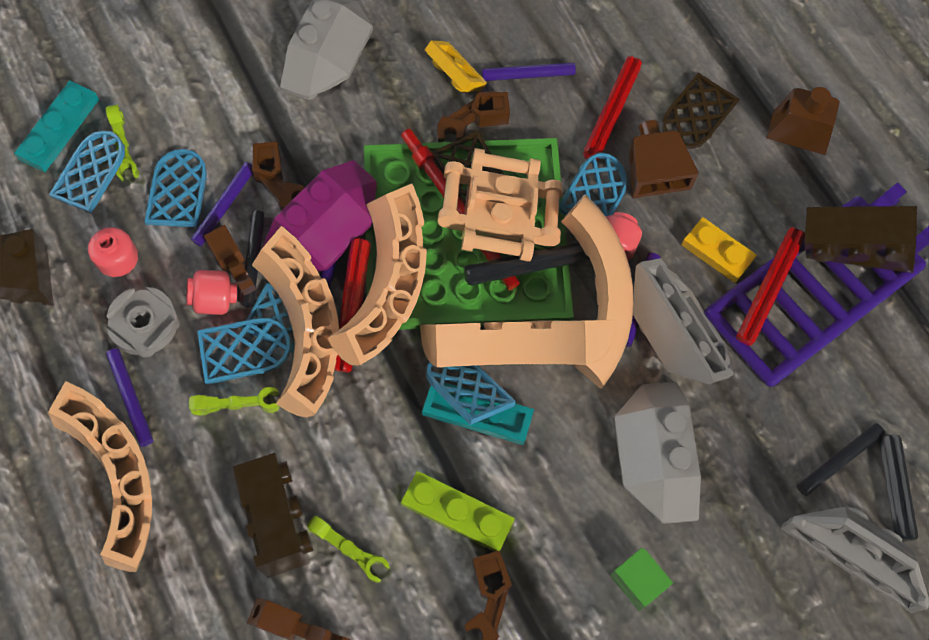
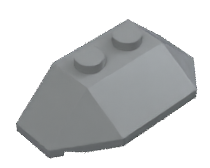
[280,0,373,100]
[633,258,734,384]
[613,382,701,524]
[780,507,929,613]

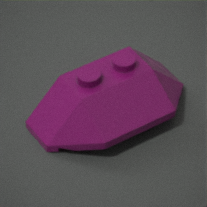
[262,160,378,271]

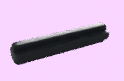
[879,434,918,542]

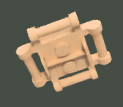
[438,148,564,262]

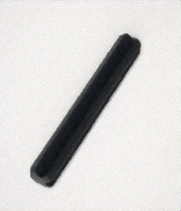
[463,242,590,286]

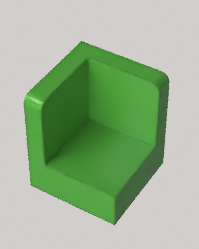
[610,548,673,611]

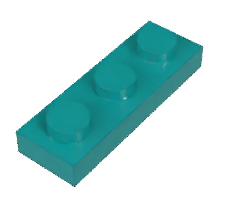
[14,80,100,173]
[422,380,534,446]

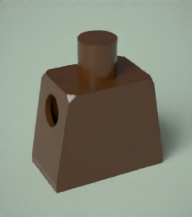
[766,87,840,155]
[629,120,699,199]

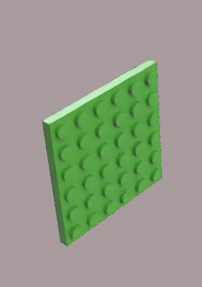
[364,138,574,330]

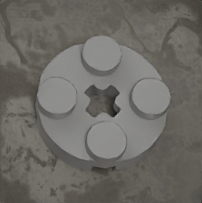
[107,287,180,358]

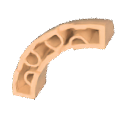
[327,184,427,366]
[561,194,634,389]
[252,226,339,418]
[420,320,615,367]
[48,381,152,572]

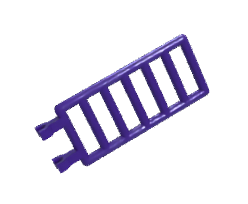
[704,183,929,387]

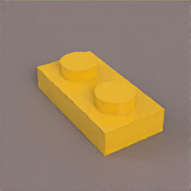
[425,40,487,93]
[681,217,757,284]

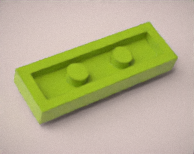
[400,471,515,552]

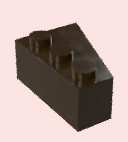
[805,206,917,273]
[0,229,54,306]
[232,453,314,578]

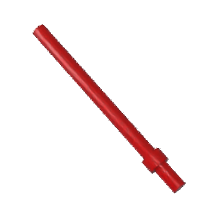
[401,129,520,290]

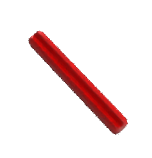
[583,56,642,161]
[736,227,805,346]
[335,239,371,373]

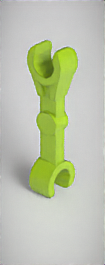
[106,104,140,182]
[189,387,280,416]
[307,516,390,583]

